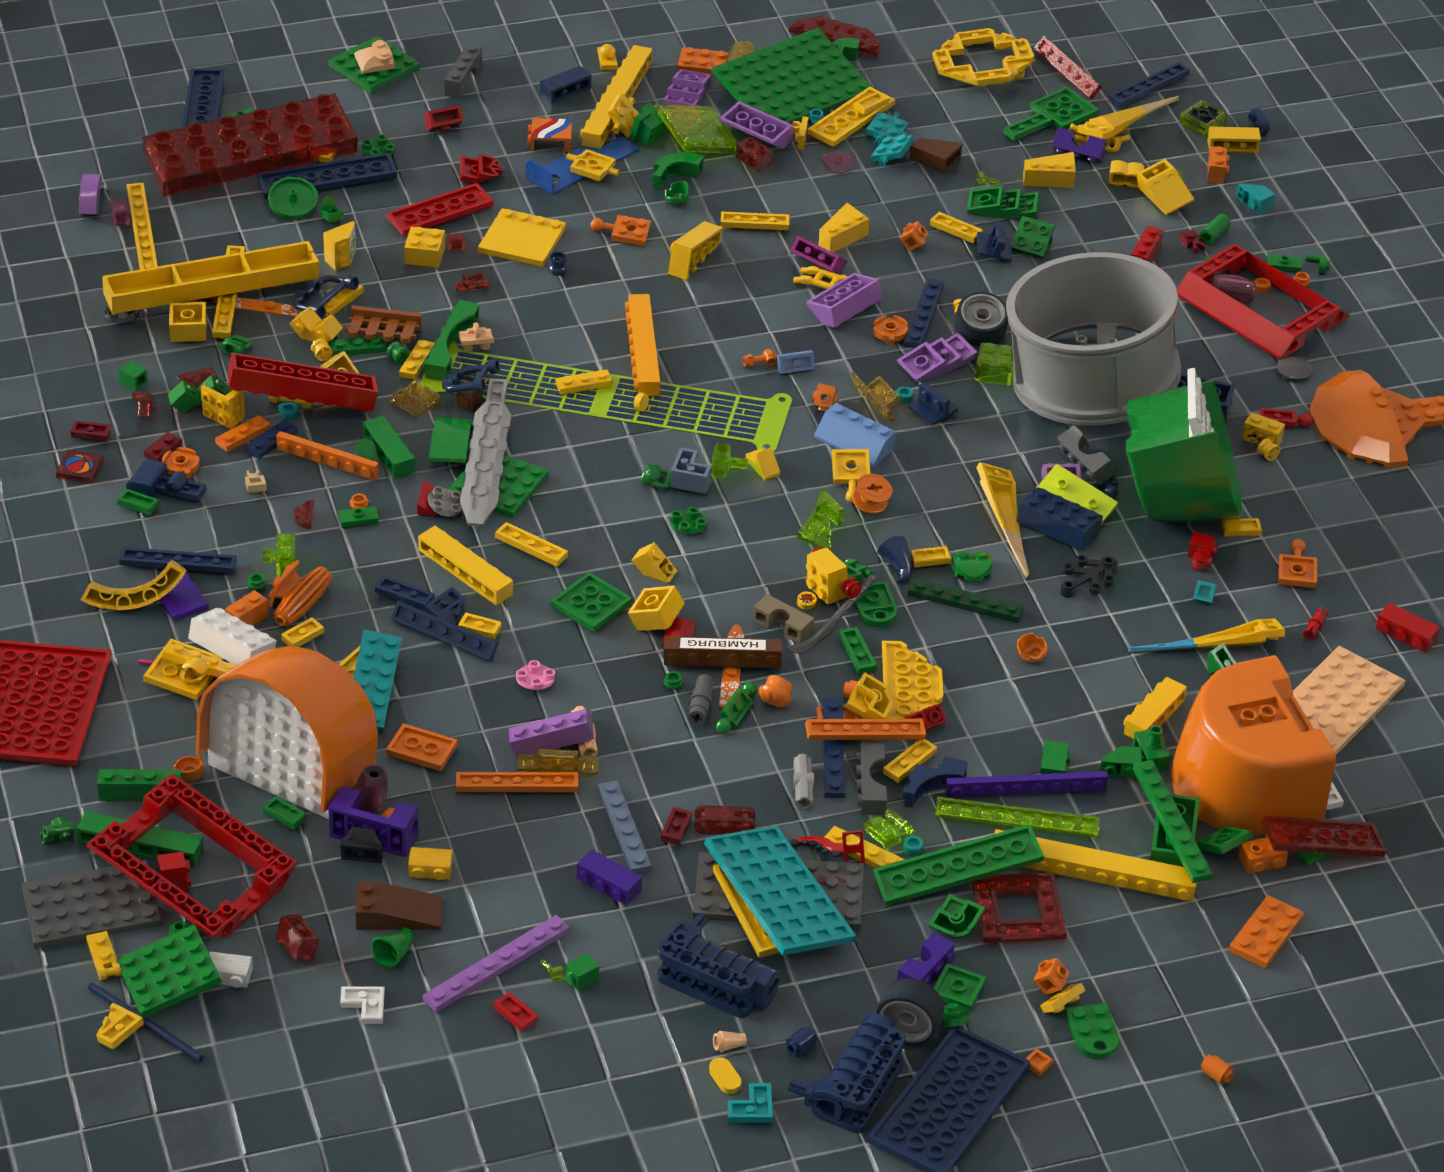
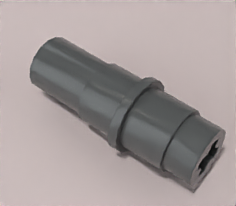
[688,674,714,725]

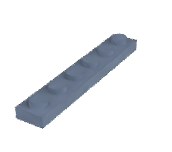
[598,780,652,874]

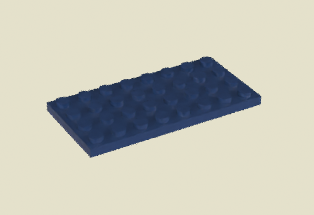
[867,1026,1030,1172]

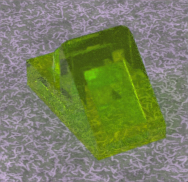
[814,489,845,526]

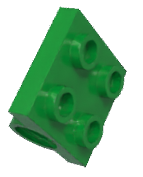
[1011,216,1055,258]

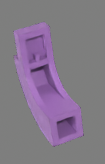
[79,174,104,215]

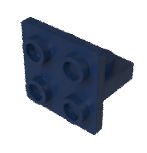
[976,221,1012,262]
[908,382,958,425]

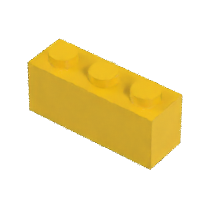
[1207,127,1261,153]

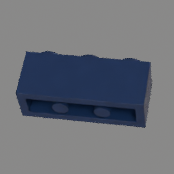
[540,66,592,104]

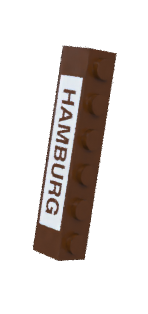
[664,636,782,668]

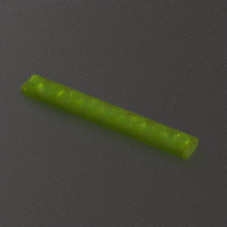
[935,797,1100,837]

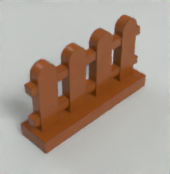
[345,305,422,344]

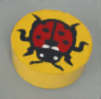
[797,592,817,609]

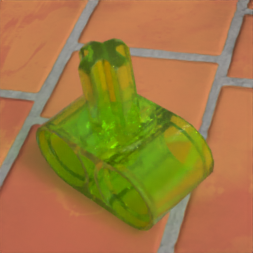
[711,442,748,479]

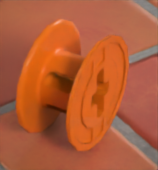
[852,474,893,514]

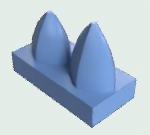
[777,350,814,374]

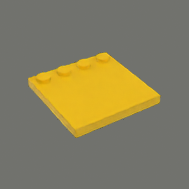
[478,208,566,267]

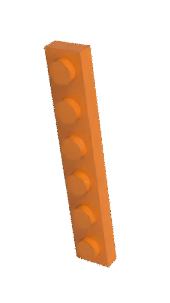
[276,431,379,481]
[805,719,926,740]
[456,772,578,792]

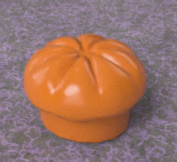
[759,675,793,708]

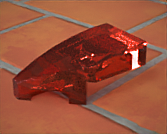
[455,271,489,290]

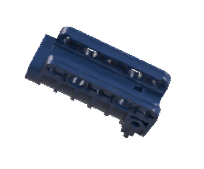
[657,913,781,1018]
[788,1014,905,1133]

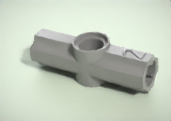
[793,754,814,810]

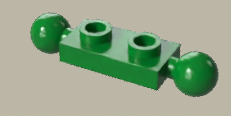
[716,682,757,734]

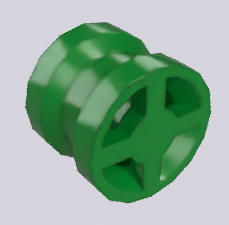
[387,341,409,364]

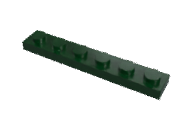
[907,578,1024,623]

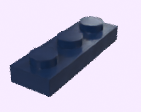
[245,420,298,459]
[375,575,435,610]

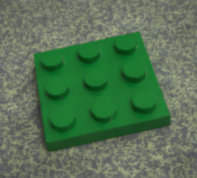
[1029,86,1100,129]
[550,572,632,632]

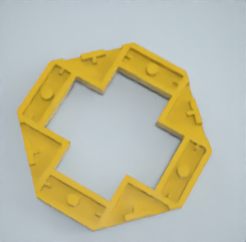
[932,28,1034,86]

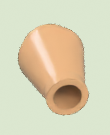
[713,1031,747,1052]

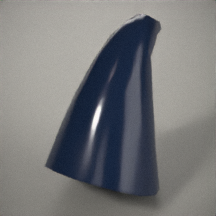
[877,536,912,583]

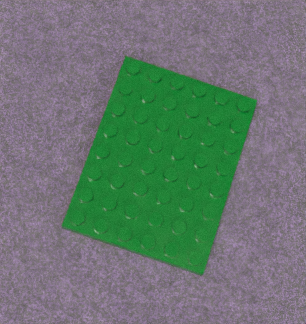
[712,28,873,125]

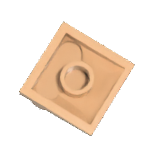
[354,40,394,74]

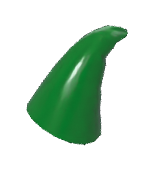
[371,927,414,968]

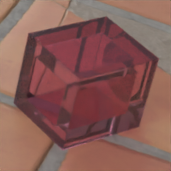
[109,198,130,226]

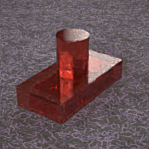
[132,393,155,417]

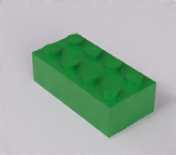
[1150,794,1200,867]

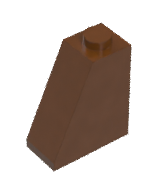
[909,138,963,173]

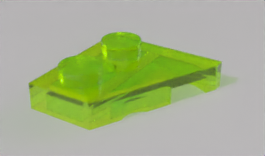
[796,510,831,550]

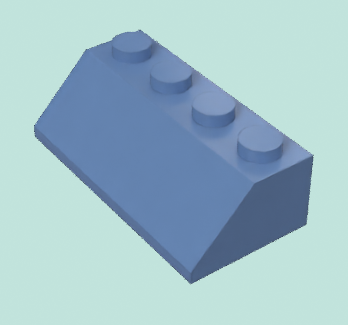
[814,403,896,467]

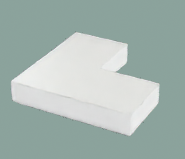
[340,987,385,1024]

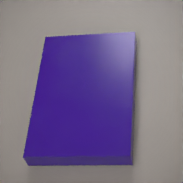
[158,573,209,621]

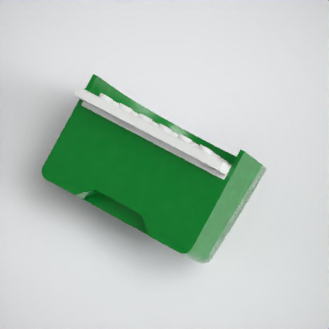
[1126,368,1243,523]

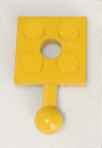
[832,449,870,503]

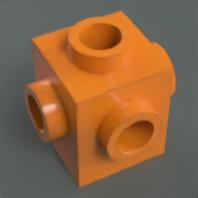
[899,221,929,251]
[812,383,839,412]
[1033,958,1070,995]

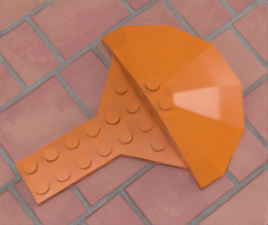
[1308,370,1444,468]

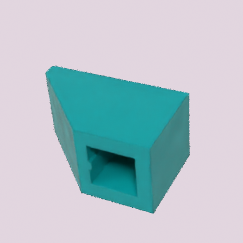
[1236,183,1276,215]

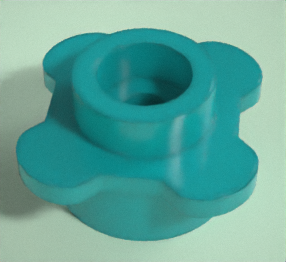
[806,109,825,124]

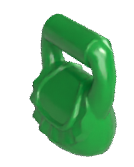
[221,335,253,356]
[641,463,671,489]

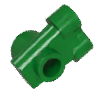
[40,816,75,844]

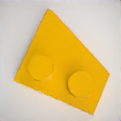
[96,1003,144,1049]

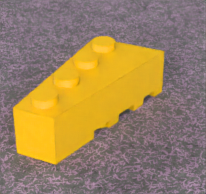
[668,221,723,280]

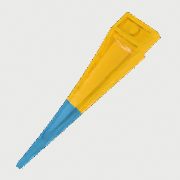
[1128,619,1285,653]

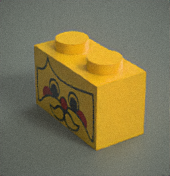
[1242,412,1285,446]

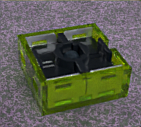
[1180,100,1227,137]

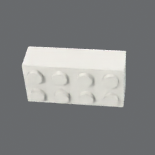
[188,608,277,665]

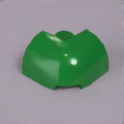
[928,894,985,939]

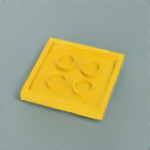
[143,639,224,700]

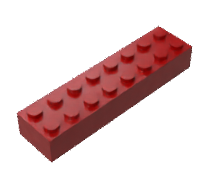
[227,352,378,412]

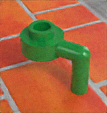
[1305,254,1330,274]

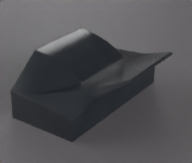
[340,827,383,863]

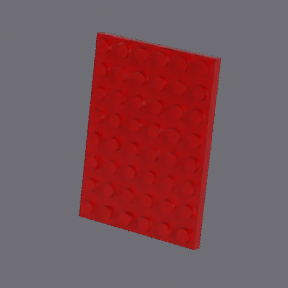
[0,640,112,766]

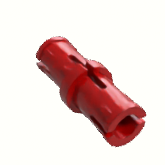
[1303,608,1329,640]

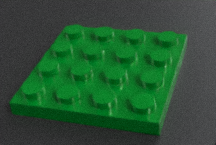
[328,36,421,93]
[448,454,549,518]
[116,924,222,1019]

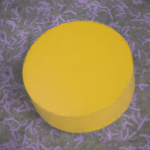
[634,392,649,411]

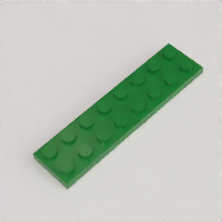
[873,824,1044,906]

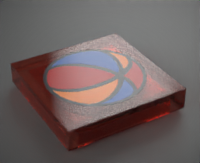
[56,449,104,483]

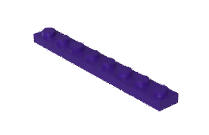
[945,771,1108,798]

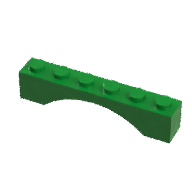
[423,300,480,381]

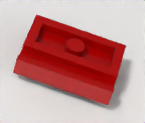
[663,617,696,648]

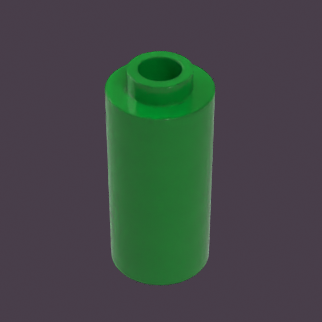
[1199,214,1231,245]

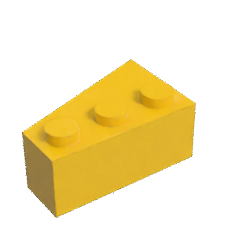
[1023,152,1076,188]
[818,203,870,252]

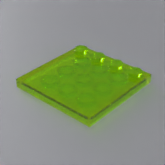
[655,104,742,153]

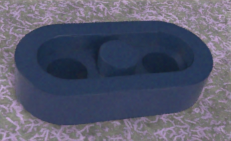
[1248,108,1269,134]

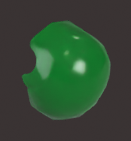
[665,181,690,206]

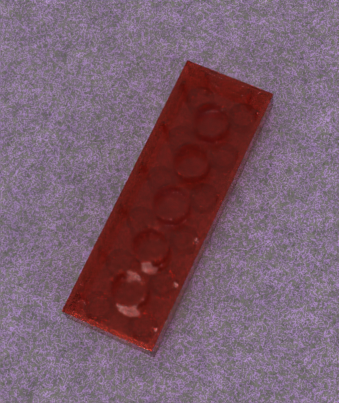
[142,93,358,196]

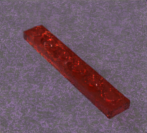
[1034,36,1102,100]

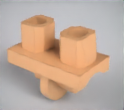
[459,323,494,352]

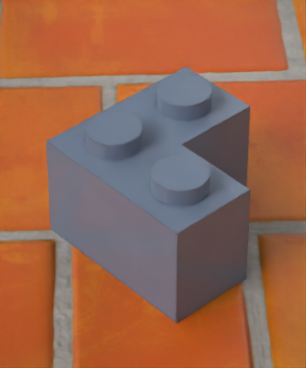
[670,447,712,494]

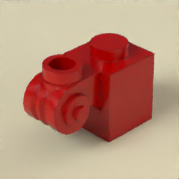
[1187,531,1218,571]

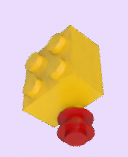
[806,547,862,605]

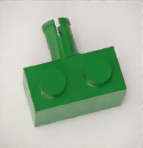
[1132,725,1172,772]

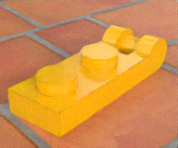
[86,931,122,981]

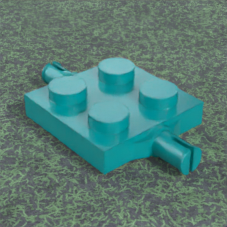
[865,111,909,147]
[871,131,915,167]

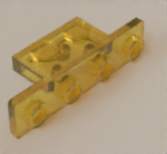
[850,371,901,423]
[517,749,599,775]

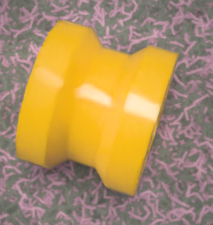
[311,339,333,361]
[1257,438,1281,461]

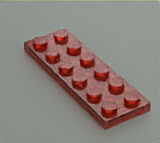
[1261,815,1387,857]

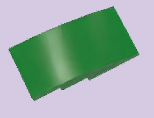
[967,186,1040,219]
[429,417,472,463]

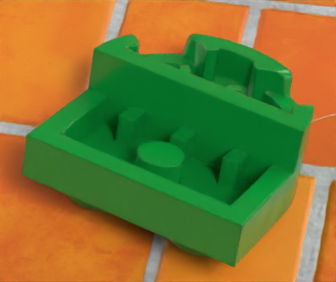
[952,551,992,581]

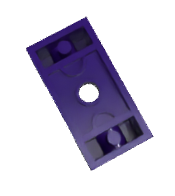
[328,786,419,858]

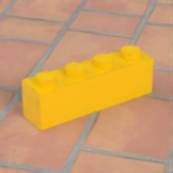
[1123,677,1187,739]

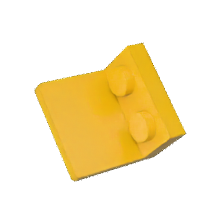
[201,385,245,429]

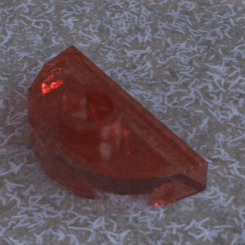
[294,500,314,529]

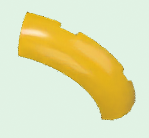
[80,560,187,610]

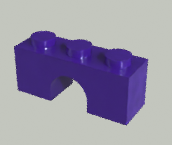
[1052,127,1107,163]
[897,932,955,985]

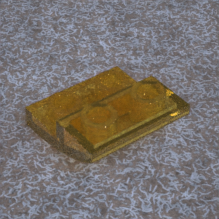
[389,379,442,417]

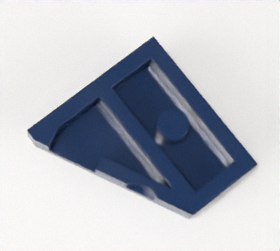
[424,587,465,624]

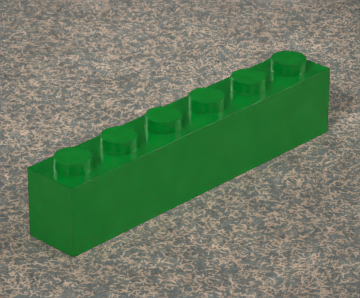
[76,811,204,868]

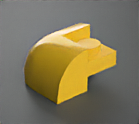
[845,672,893,719]

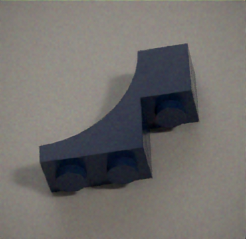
[902,757,968,808]

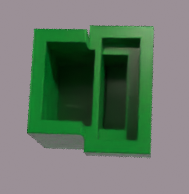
[629,102,669,148]

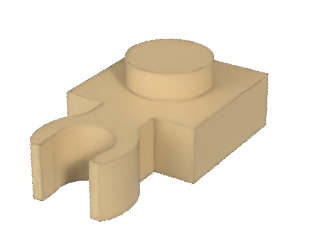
[245,470,267,493]

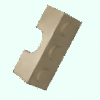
[753,594,814,643]

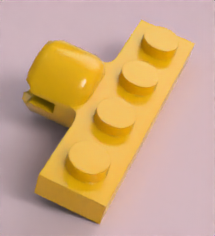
[162,644,236,684]

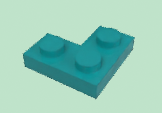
[728,1083,773,1123]

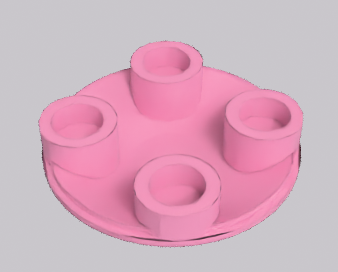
[516,660,555,690]

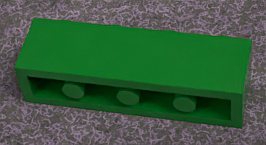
[363,416,416,479]
[97,769,182,801]

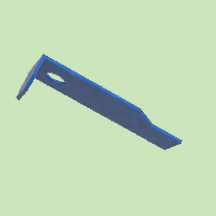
[526,137,639,195]

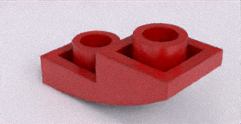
[904,703,947,730]

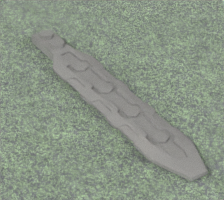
[460,378,512,526]

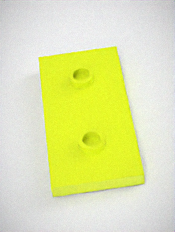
[1036,464,1118,525]

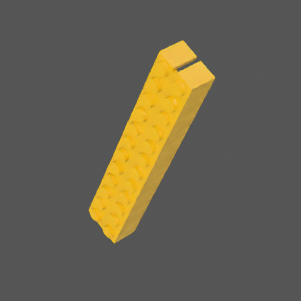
[103,241,319,314]

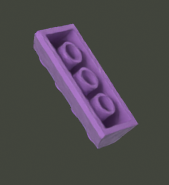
[719,101,793,149]
[806,273,883,328]
[509,708,594,759]

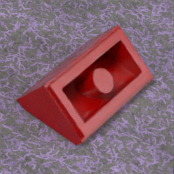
[417,481,436,516]

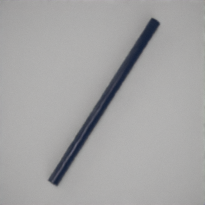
[88,982,204,1063]

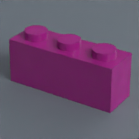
[790,236,847,275]

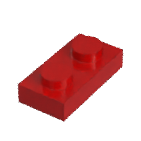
[493,992,538,1033]

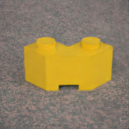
[289,306,343,342]

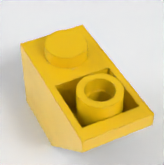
[631,542,678,583]

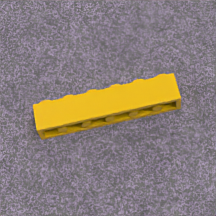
[418,526,513,606]

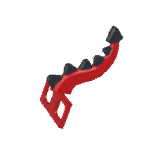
[788,830,865,865]

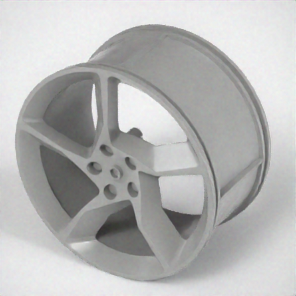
[1006,252,1181,426]

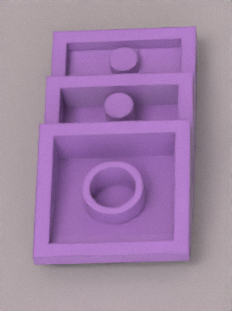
[662,69,712,111]
[897,332,979,382]

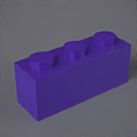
[577,849,642,906]

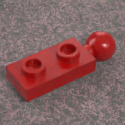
[1259,408,1312,428]

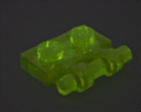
[863,810,915,848]

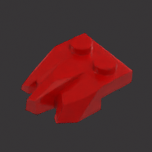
[459,154,505,184]

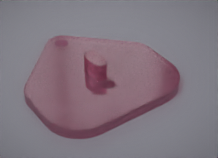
[821,151,857,174]

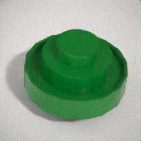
[940,1003,970,1029]

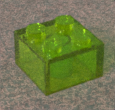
[975,342,1014,386]

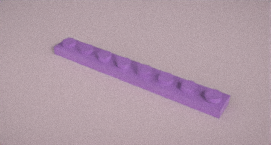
[423,915,570,1013]

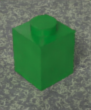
[118,361,148,392]
[565,953,599,991]

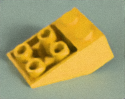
[1137,159,1195,215]

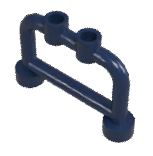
[292,275,359,319]
[442,359,500,393]

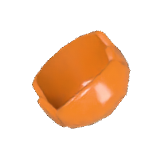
[1016,633,1048,663]
[174,756,205,783]

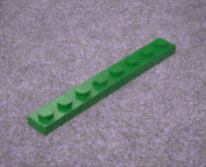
[1133,760,1212,883]

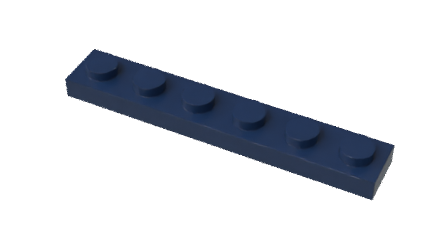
[1108,62,1190,108]
[904,279,944,348]
[119,547,237,574]
[390,601,499,661]
[822,698,845,798]

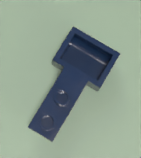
[126,459,207,501]

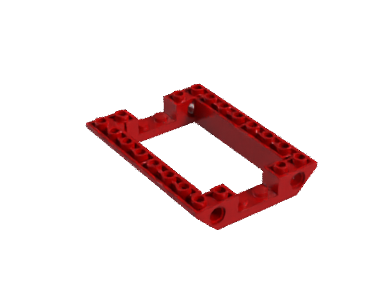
[1177,243,1349,360]
[86,773,297,938]

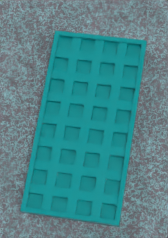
[704,825,856,956]

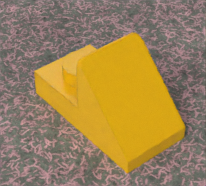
[745,448,780,481]

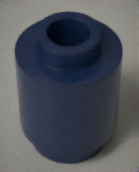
[786,1027,818,1057]

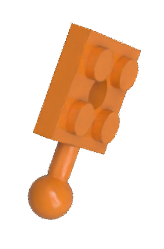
[591,215,651,246]
[1278,539,1317,588]

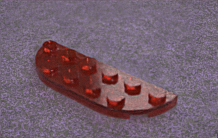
[789,16,880,57]

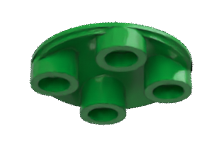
[362,134,395,156]
[670,507,707,534]

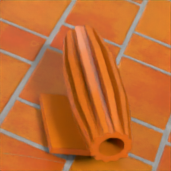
[268,560,332,627]

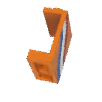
[527,118,572,152]

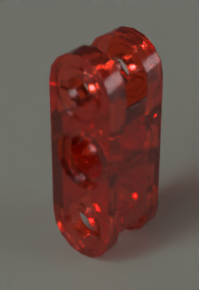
[694,805,756,835]

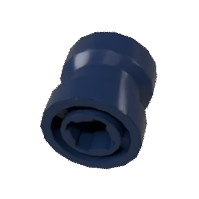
[549,251,567,276]

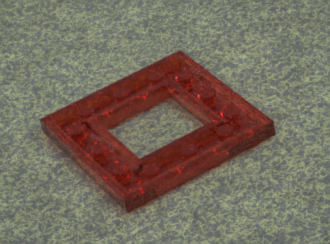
[971,872,1067,943]

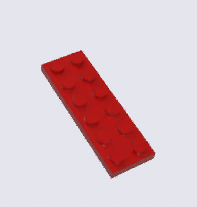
[387,183,494,236]

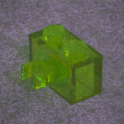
[262,533,296,576]

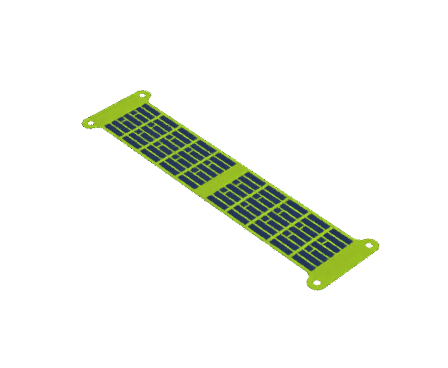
[417,341,792,452]

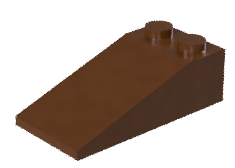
[356,882,442,930]

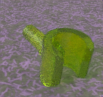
[976,171,1000,185]
[540,959,564,981]

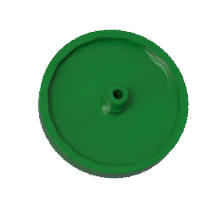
[268,177,318,220]

